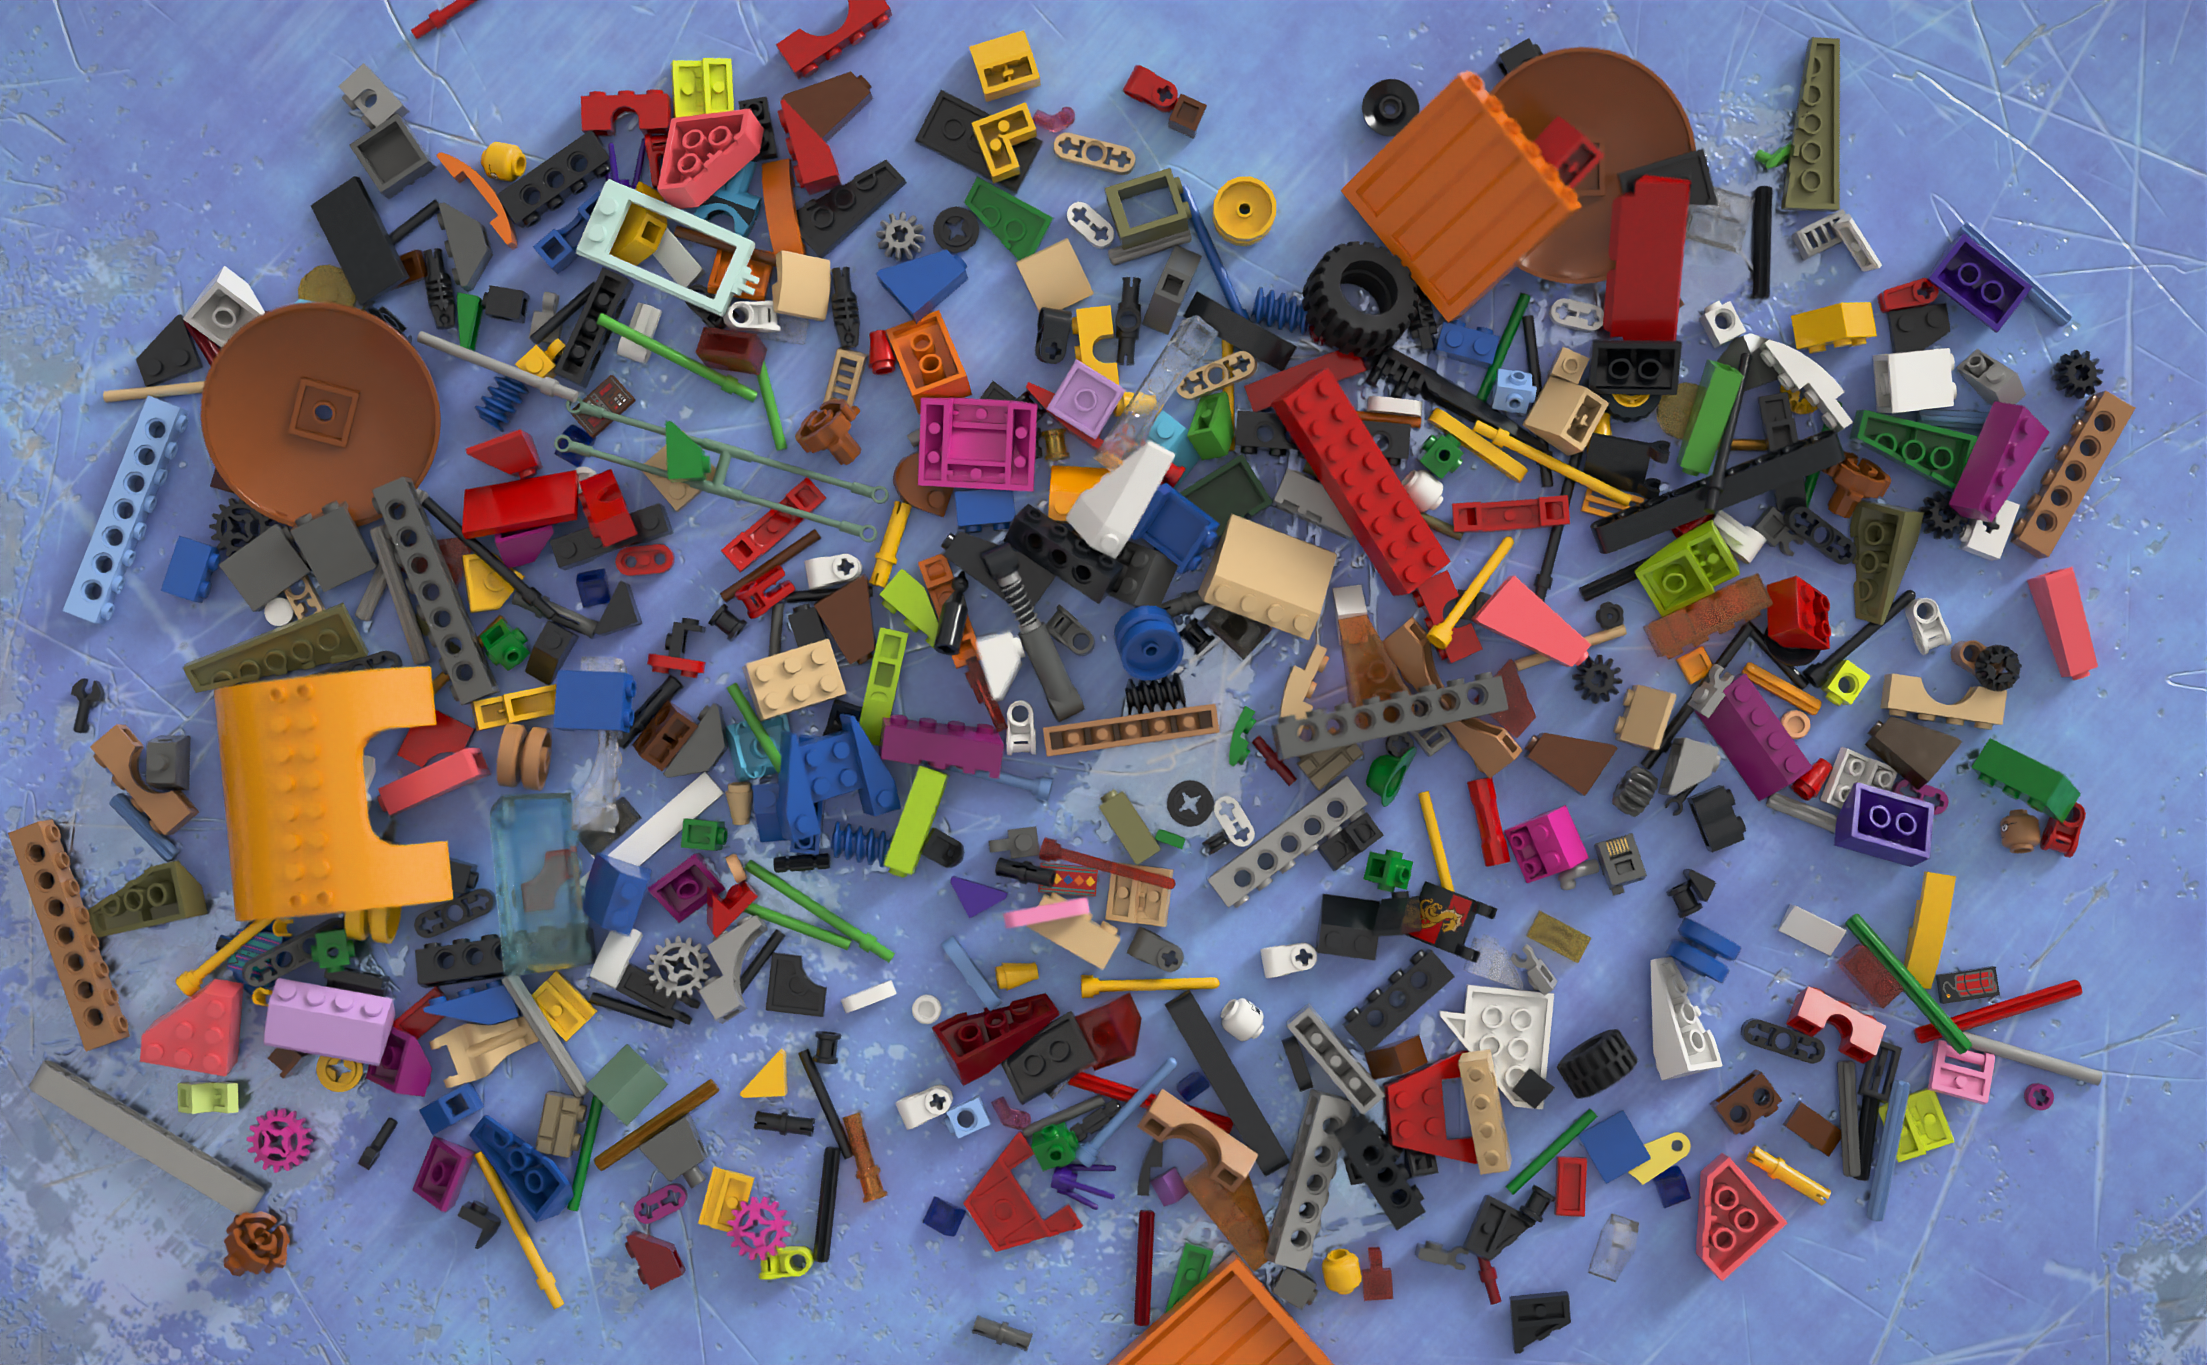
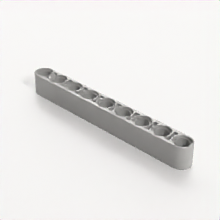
[28,1060,265,1215]

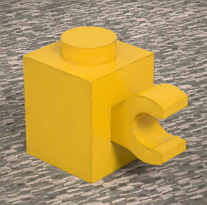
[515,338,566,379]

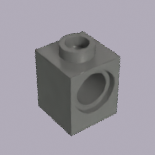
[1271,1266,1318,1310]

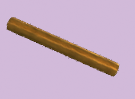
[594,1079,719,1171]

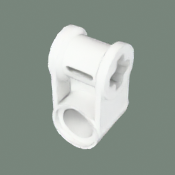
[723,301,780,333]
[804,554,862,590]
[1905,598,1952,655]
[1006,700,1036,756]
[1260,943,1317,978]
[895,1084,953,1130]

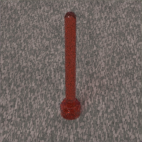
[1039,837,1176,889]

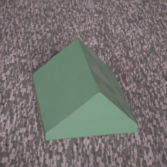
[585,1044,668,1126]

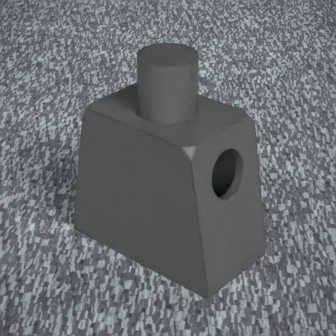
[146,735,190,790]
[639,1114,708,1189]

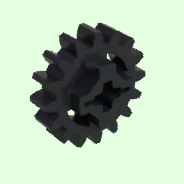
[209,498,273,557]

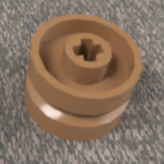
[497,723,552,791]

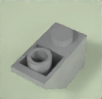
[1957,349,2026,405]

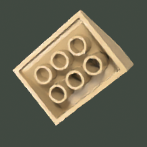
[1198,513,1337,640]

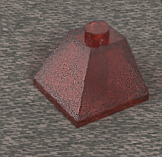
[1075,992,1142,1071]

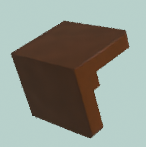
[1168,94,1207,138]
[268,1048,311,1079]

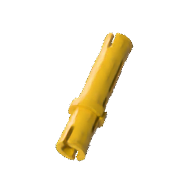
[868,501,912,588]
[1746,1145,1831,1206]

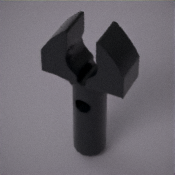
[71,678,105,733]
[358,1118,398,1170]

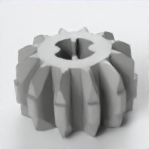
[876,212,925,262]

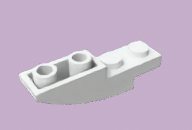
[1759,339,1853,432]

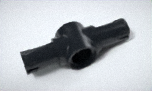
[1115,277,1141,366]

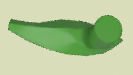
[1754,140,1792,169]

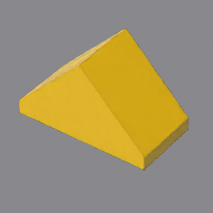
[740,1048,788,1098]

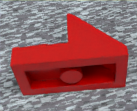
[707,880,758,937]

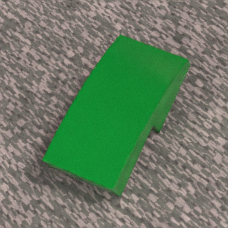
[1228,706,1256,767]

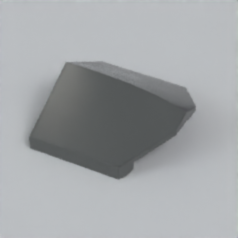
[1717,333,1779,392]

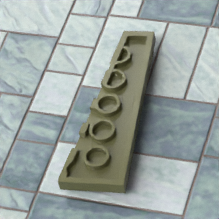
[1781,37,1840,212]
[183,603,368,693]

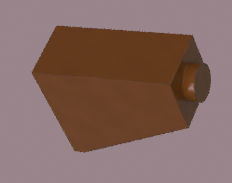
[781,71,873,143]
[814,573,876,665]
[1524,733,1618,796]

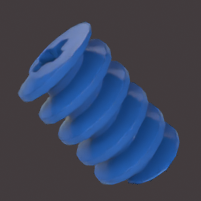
[1250,287,1308,336]
[474,376,529,432]
[831,821,893,868]

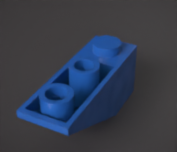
[423,979,520,1025]

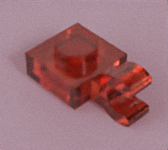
[1361,1247,1393,1301]

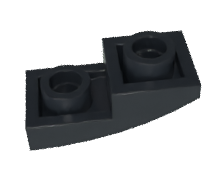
[738,96,778,162]

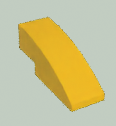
[471,684,557,731]

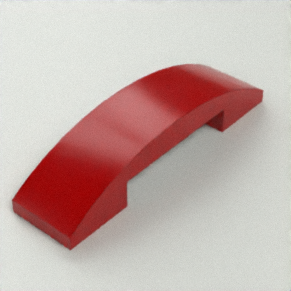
[721,477,826,572]
[1452,495,1570,533]

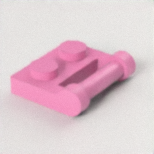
[1928,1039,1995,1105]

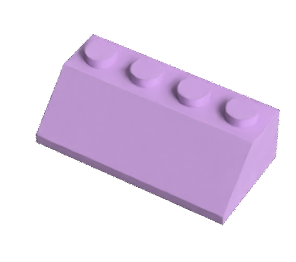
[263,978,396,1066]

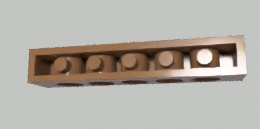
[2010,391,2136,559]
[1043,704,1220,757]

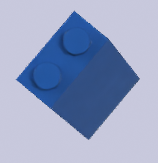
[578,852,652,936]

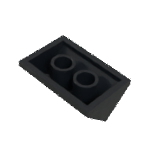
[1589,340,1682,395]

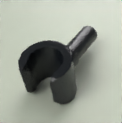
[1665,784,1698,816]

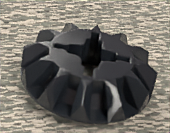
[933,207,979,253]
[1975,645,2022,691]
[1167,780,1213,827]

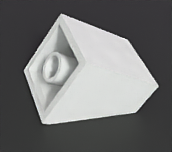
[1873,348,1957,413]

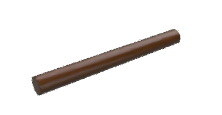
[674,225,777,267]
[720,529,821,603]

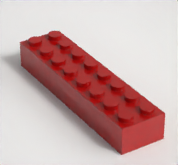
[1270,367,1451,596]

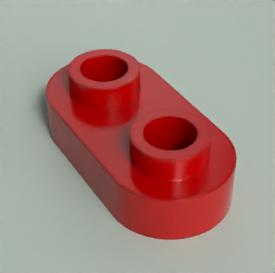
[615,544,675,576]
[647,653,706,678]

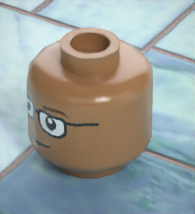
[2000,809,2040,854]

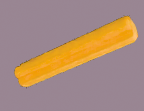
[1741,662,1822,715]

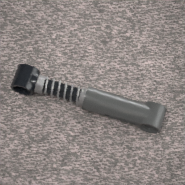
[981,541,1085,722]

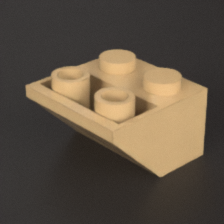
[1522,376,1609,456]

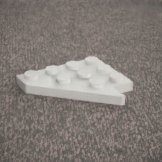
[1439,984,1554,1109]

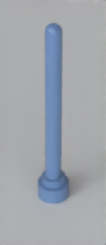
[921,760,1053,801]
[1075,1058,1177,1168]

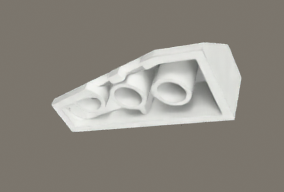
[1066,441,1175,559]
[1650,957,1723,1080]

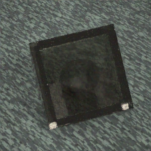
[1200,606,1272,661]

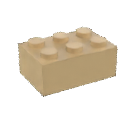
[742,638,847,722]
[1027,892,1120,970]

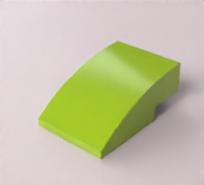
[1635,519,1740,617]

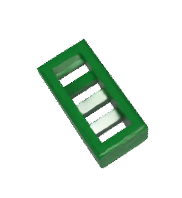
[456,292,483,351]

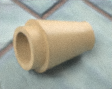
[725,782,753,825]

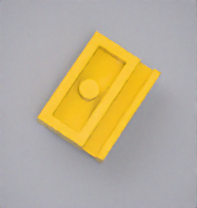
[532,970,598,1042]
[698,1166,755,1232]

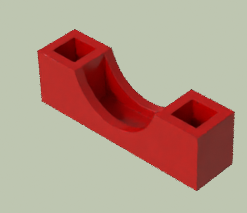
[776,0,892,79]

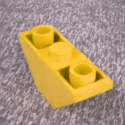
[609,181,668,266]

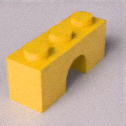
[1072,305,1119,385]

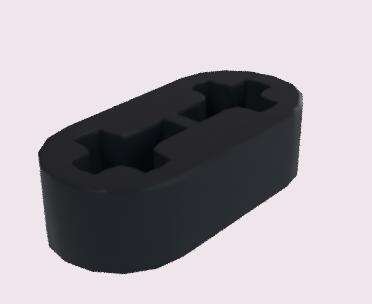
[1281,1036,1313,1092]

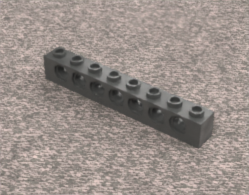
[372,477,499,705]
[1271,672,1509,760]

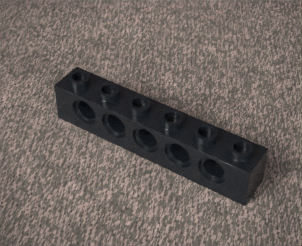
[1235,410,1411,466]
[415,922,596,988]

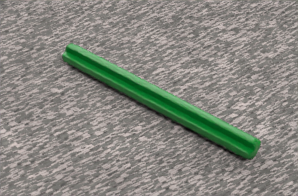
[1845,913,1972,1055]

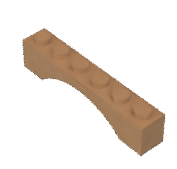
[1379,617,1523,779]

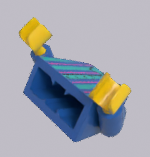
[216,918,294,1007]

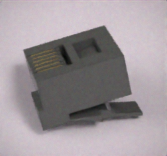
[1594,833,1647,896]

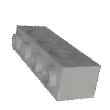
[1287,1003,1385,1114]

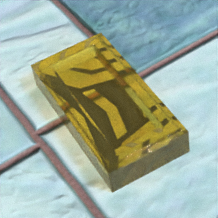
[1526,911,1591,963]

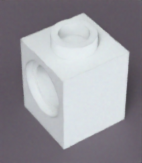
[1699,300,1746,349]

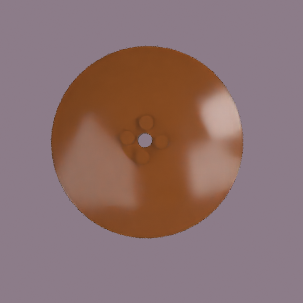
[1489,47,1696,284]
[201,301,441,527]

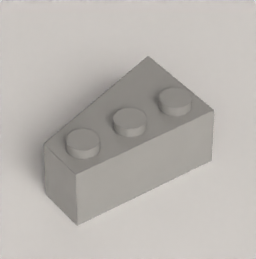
[1271,468,1353,540]

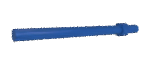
[1180,185,1251,321]

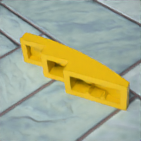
[1904,871,1956,989]

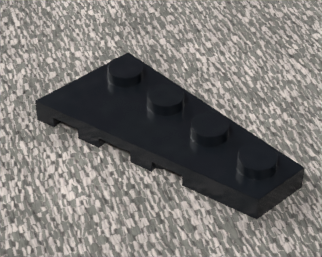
[796,160,907,258]

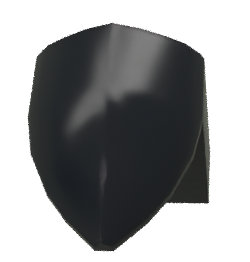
[920,828,964,868]
[457,1201,501,1249]

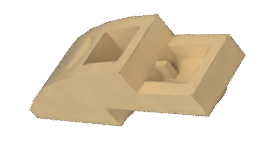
[1279,644,1329,759]

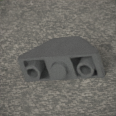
[437,202,493,292]
[1142,245,1202,335]
[663,703,728,778]

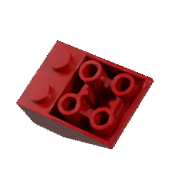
[777,99,842,195]

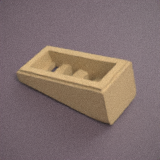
[823,348,868,407]

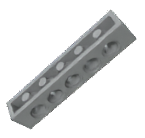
[1207,776,1368,908]
[1264,1089,1352,1271]

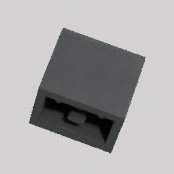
[1108,541,1178,608]

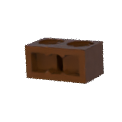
[632,700,698,771]
[1709,1069,1783,1135]

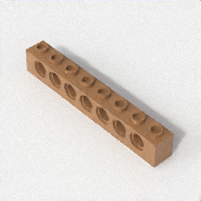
[8,819,130,1052]

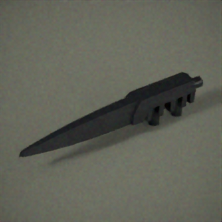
[1365,347,1547,452]

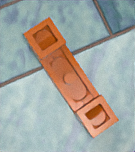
[436,152,518,250]
[762,158,806,255]
[918,554,981,669]

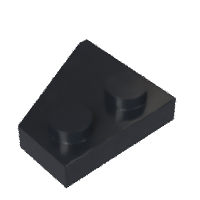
[1887,303,1950,353]
[136,314,203,387]
[1462,1195,1536,1261]

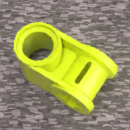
[758,1245,814,1280]

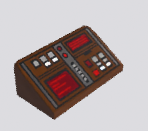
[571,375,636,439]

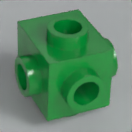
[1416,433,1464,480]
[480,619,531,671]
[1363,849,1413,892]
[311,928,355,973]
[1031,1122,1079,1171]

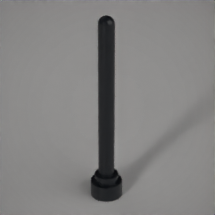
[1802,590,1916,689]

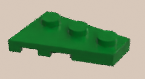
[964,177,1054,261]

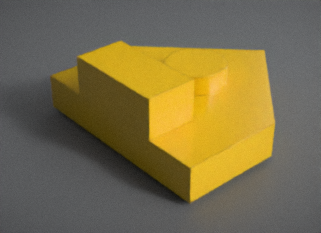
[462,552,525,613]

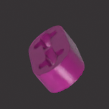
[1892,779,1949,815]
[634,1183,688,1224]

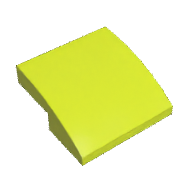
[671,58,734,118]
[1879,1088,1955,1163]

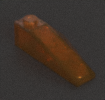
[1338,614,1416,729]
[1183,1161,1270,1272]

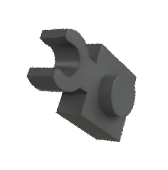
[1751,506,1804,556]

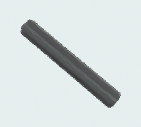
[1837,1061,1861,1177]

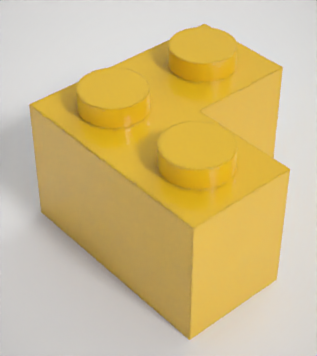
[972,102,1037,183]
[1791,302,1877,354]

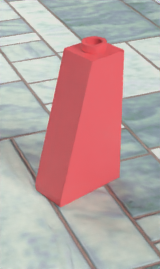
[2027,567,2098,680]
[1471,575,1591,667]
[378,748,491,815]

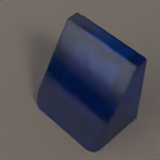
[554,424,596,468]
[576,568,611,608]
[1176,1069,1210,1102]
[1653,1165,1691,1208]
[922,1196,966,1237]

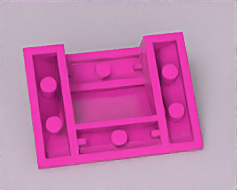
[918,397,1037,492]

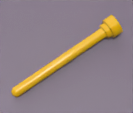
[1426,536,1514,649]
[175,918,276,997]
[1081,975,1220,998]

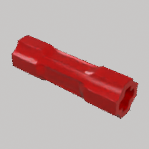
[1467,777,1511,867]

